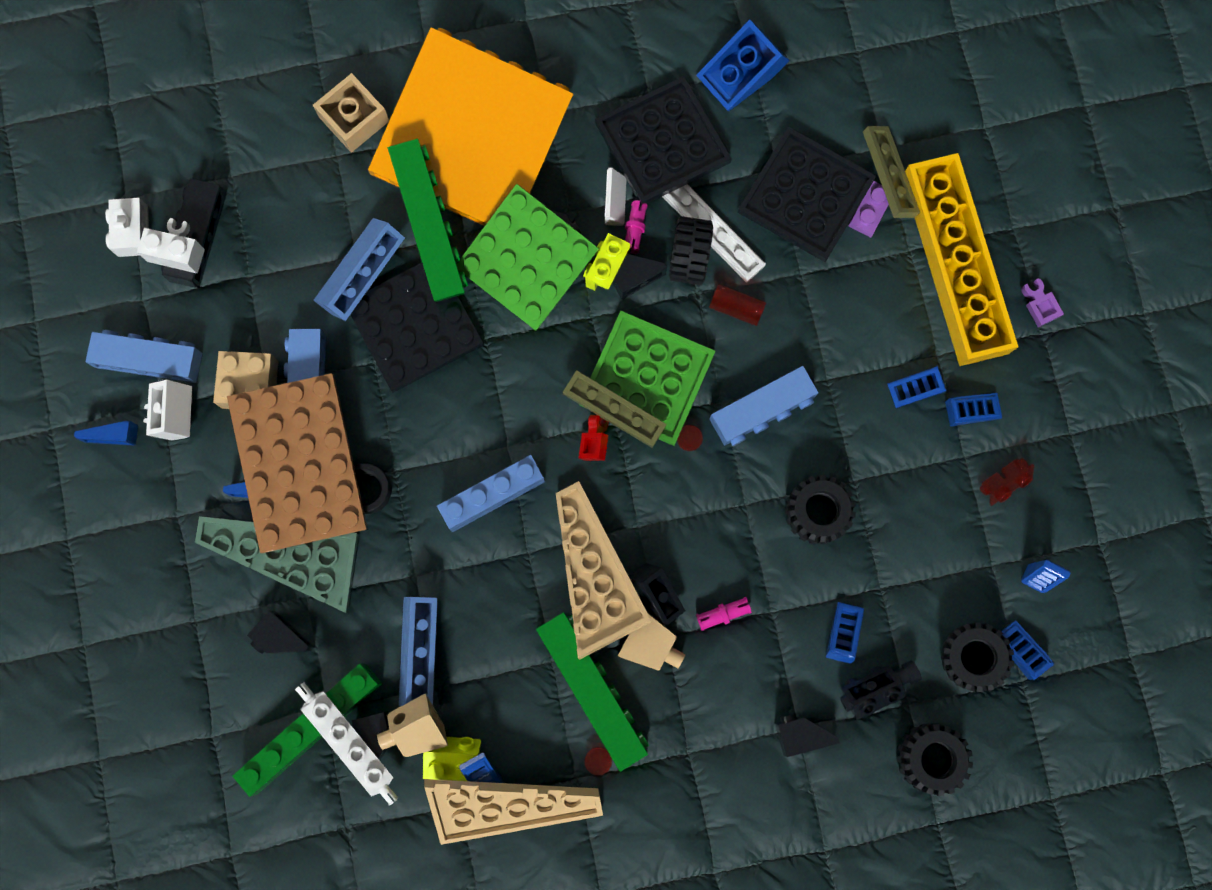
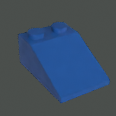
[696,19,790,111]

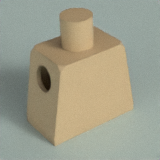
[618,614,686,671]
[377,694,448,757]

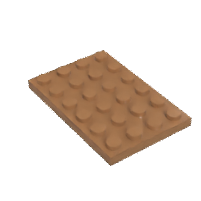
[227,373,368,554]

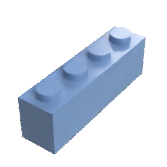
[314,218,405,321]
[284,329,326,383]
[85,330,202,383]
[709,366,818,446]
[437,455,545,532]
[399,597,437,706]

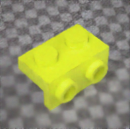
[583,233,630,291]
[423,737,481,781]

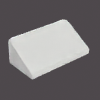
[605,168,626,226]

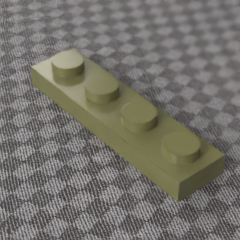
[863,126,920,218]
[563,370,667,448]

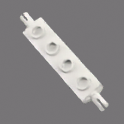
[295,682,399,806]

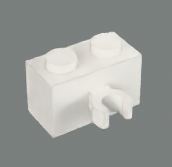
[105,198,149,257]
[137,218,205,273]
[143,380,192,440]

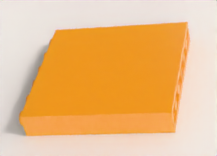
[368,28,573,226]

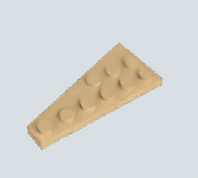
[556,481,652,660]
[424,779,603,845]

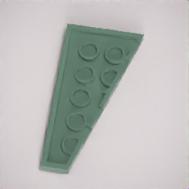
[195,516,359,613]

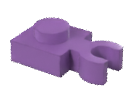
[1021,278,1064,328]

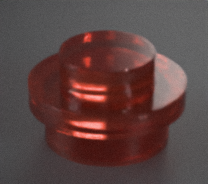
[677,425,703,451]
[585,747,612,775]

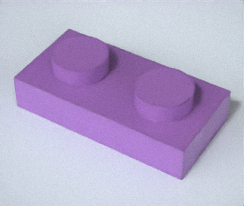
[848,181,889,238]

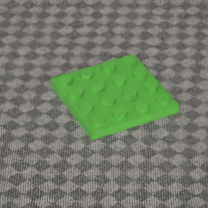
[456,184,599,331]
[579,311,715,446]

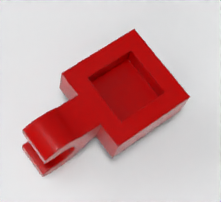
[578,415,609,461]

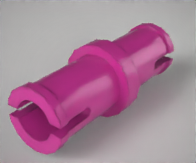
[625,200,648,254]
[696,597,752,631]

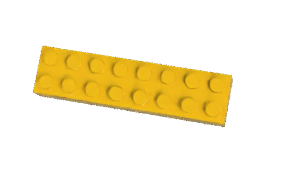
[905,153,1019,366]

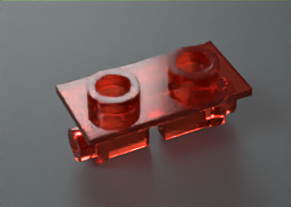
[709,284,766,326]
[980,458,1034,506]

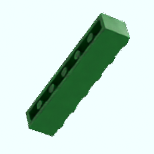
[387,139,468,302]
[536,612,649,772]
[232,664,383,797]

